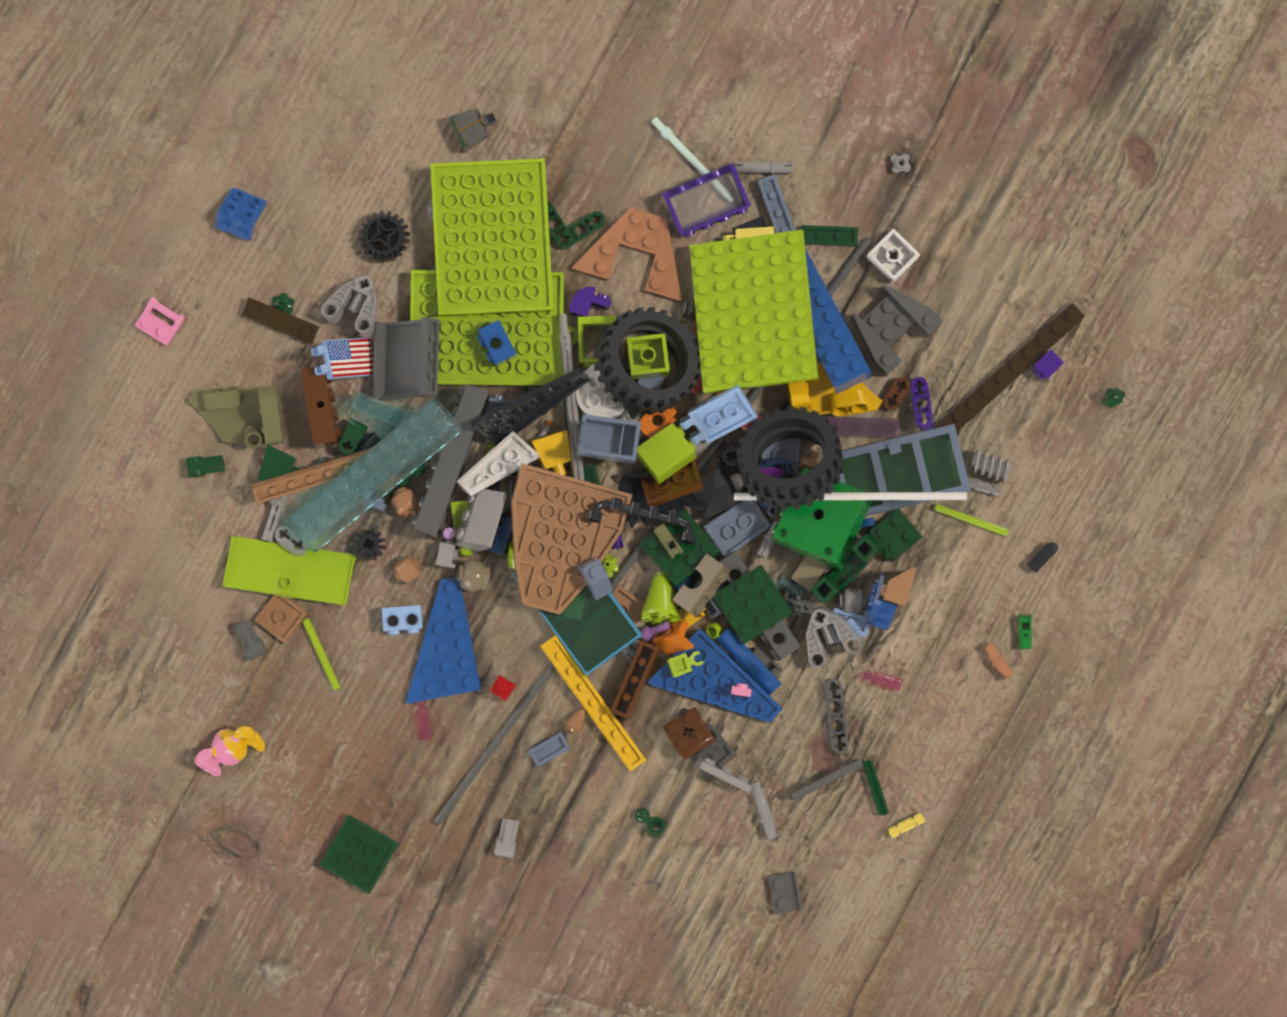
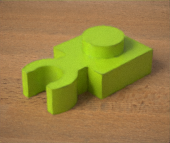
[667,651,703,678]

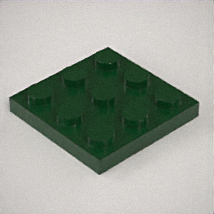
[639,509,721,587]
[713,564,793,644]
[320,814,399,894]

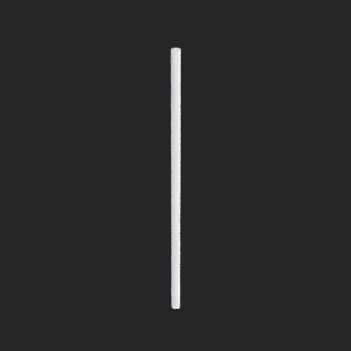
[734,492,967,500]

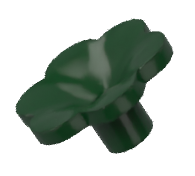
[272,293,294,314]
[1102,388,1125,408]

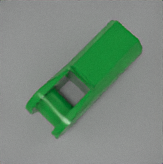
[1018,614,1032,649]

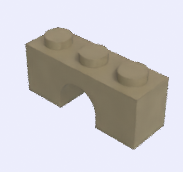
[673,554,730,617]

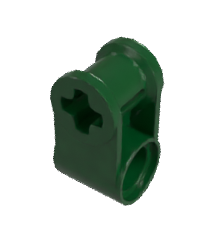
[339,418,368,456]

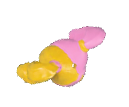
[195,726,265,777]

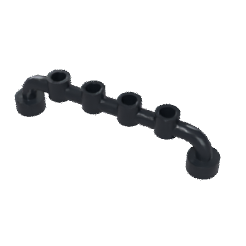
[586,497,696,545]

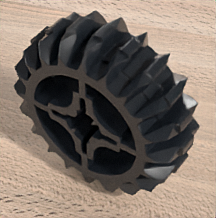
[358,211,410,262]

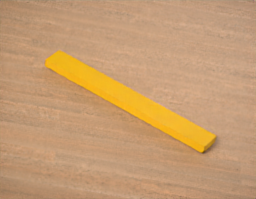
[540,635,646,771]

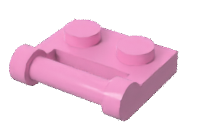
[134,297,185,347]

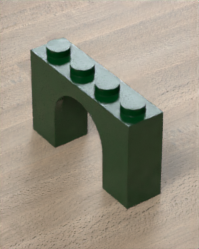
[811,534,885,604]

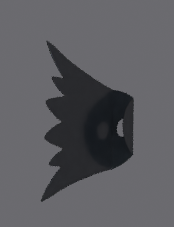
[611,468,705,538]

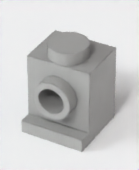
[436,539,459,569]

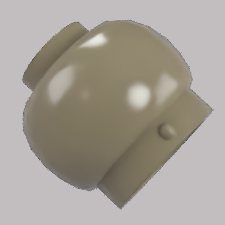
[456,560,490,592]

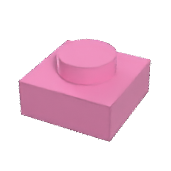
[731,683,752,697]

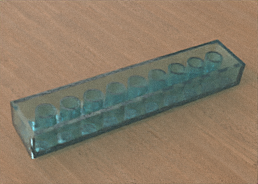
[286,397,462,552]

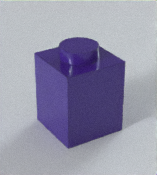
[1032,349,1064,381]

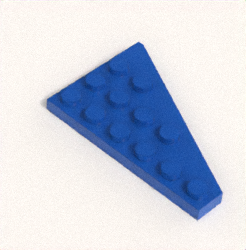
[406,577,481,704]
[648,628,783,723]

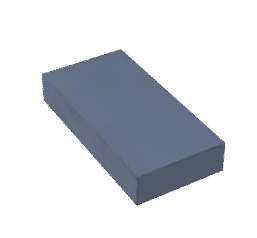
[528,732,571,768]

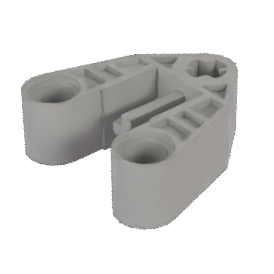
[321,276,380,339]
[806,606,863,669]

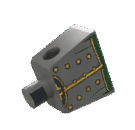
[449,109,497,153]

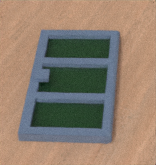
[839,424,971,516]

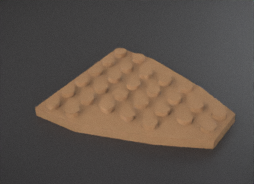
[511,463,632,615]

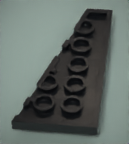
[470,368,590,445]

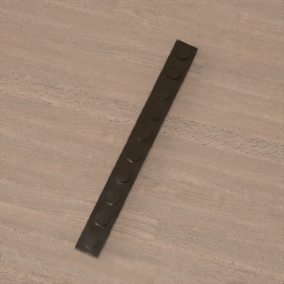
[933,303,1085,444]

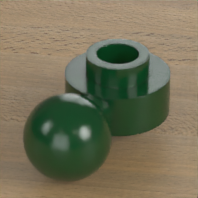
[635,808,666,837]

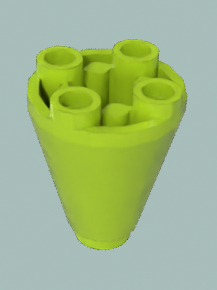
[641,572,680,627]

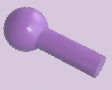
[640,621,670,642]

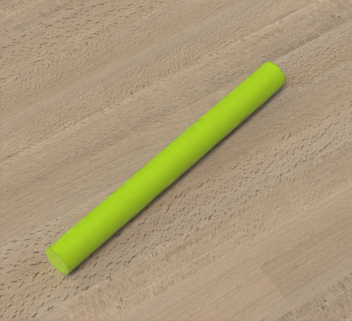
[934,504,1009,537]
[302,618,341,691]

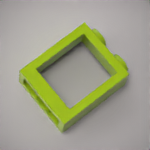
[578,315,616,368]

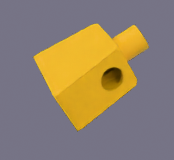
[530,429,571,475]

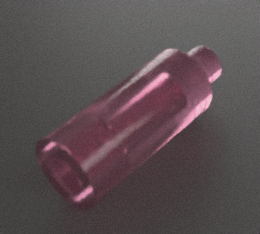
[863,670,903,692]
[415,702,433,741]

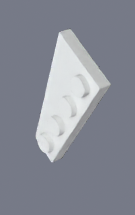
[457,431,540,496]

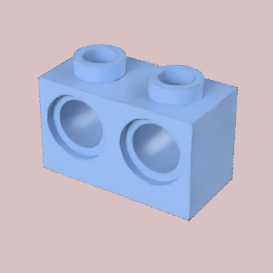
[382,605,423,635]

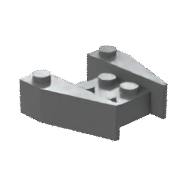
[851,284,943,377]

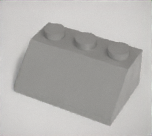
[456,489,507,552]

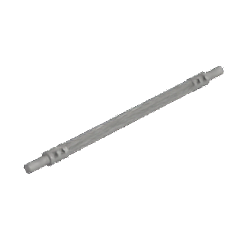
[559,314,585,481]

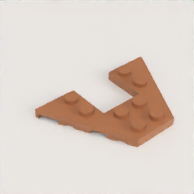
[572,207,682,302]

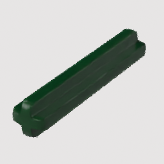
[863,760,889,816]

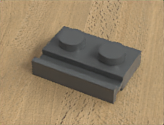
[768,871,803,915]

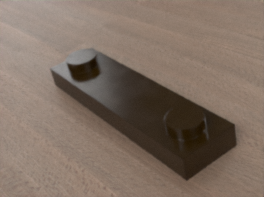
[242,297,320,344]

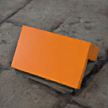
[652,620,694,655]

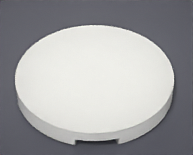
[575,364,626,418]

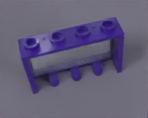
[661,163,751,238]

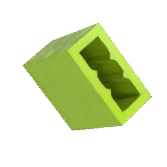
[637,422,697,484]

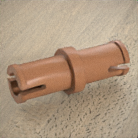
[982,642,1015,680]

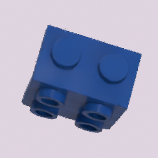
[215,188,266,241]
[864,574,897,630]

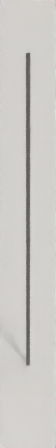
[434,237,872,825]

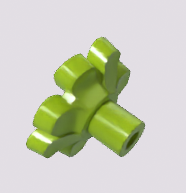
[602,553,619,578]

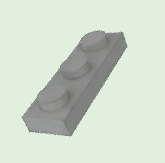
[695,757,753,793]

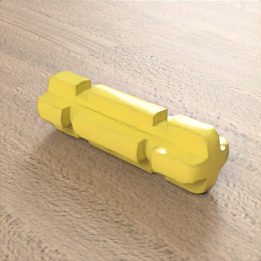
[888,813,925,838]

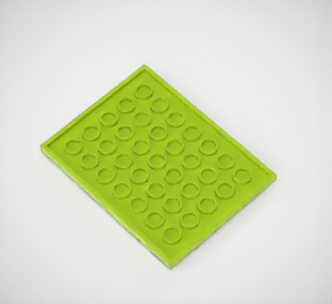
[430,158,553,316]
[690,230,819,394]
[410,270,564,386]

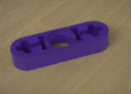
[910,377,934,431]

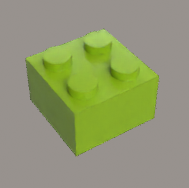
[626,334,670,380]

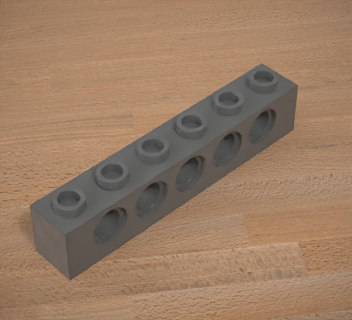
[719,551,801,660]

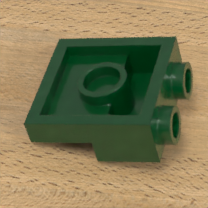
[869,509,923,561]

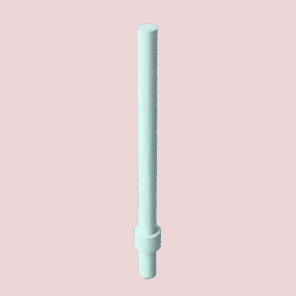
[651,117,735,203]

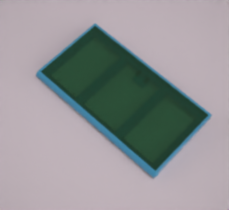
[512,572,642,676]

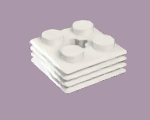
[867,229,920,283]

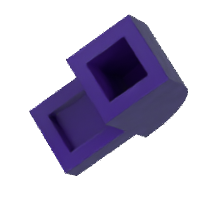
[569,287,612,317]

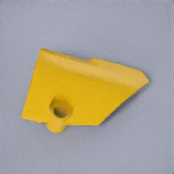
[786,357,883,417]

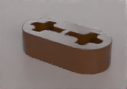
[883,377,910,411]

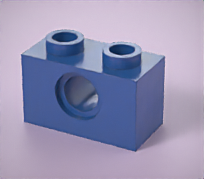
[477,320,516,366]

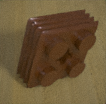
[663,707,715,760]

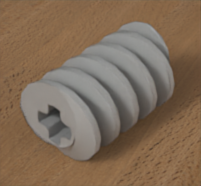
[968,449,1011,484]

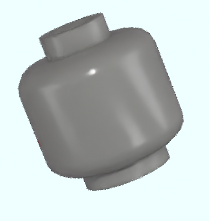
[838,588,867,614]

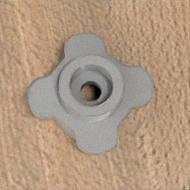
[891,153,911,173]

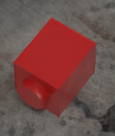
[490,675,517,702]

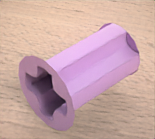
[442,527,455,541]

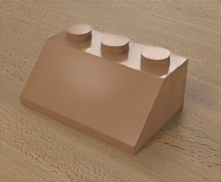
[879,567,917,609]

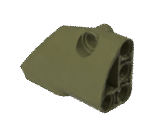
[188,385,284,449]

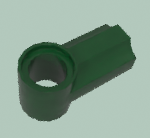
[186,455,225,478]

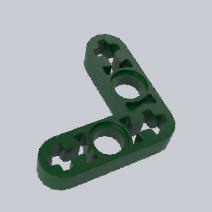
[547,200,605,249]

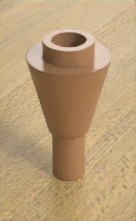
[563,706,587,735]

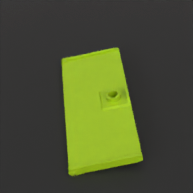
[223,536,357,606]

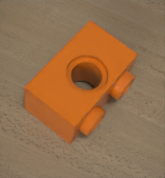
[639,408,678,439]

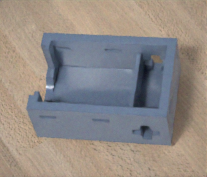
[577,414,641,463]

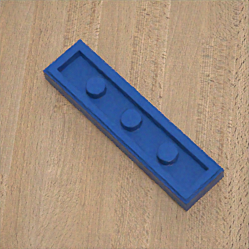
[716,628,781,695]

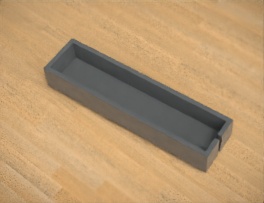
[412,384,490,539]

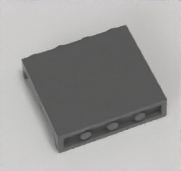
[372,317,440,400]

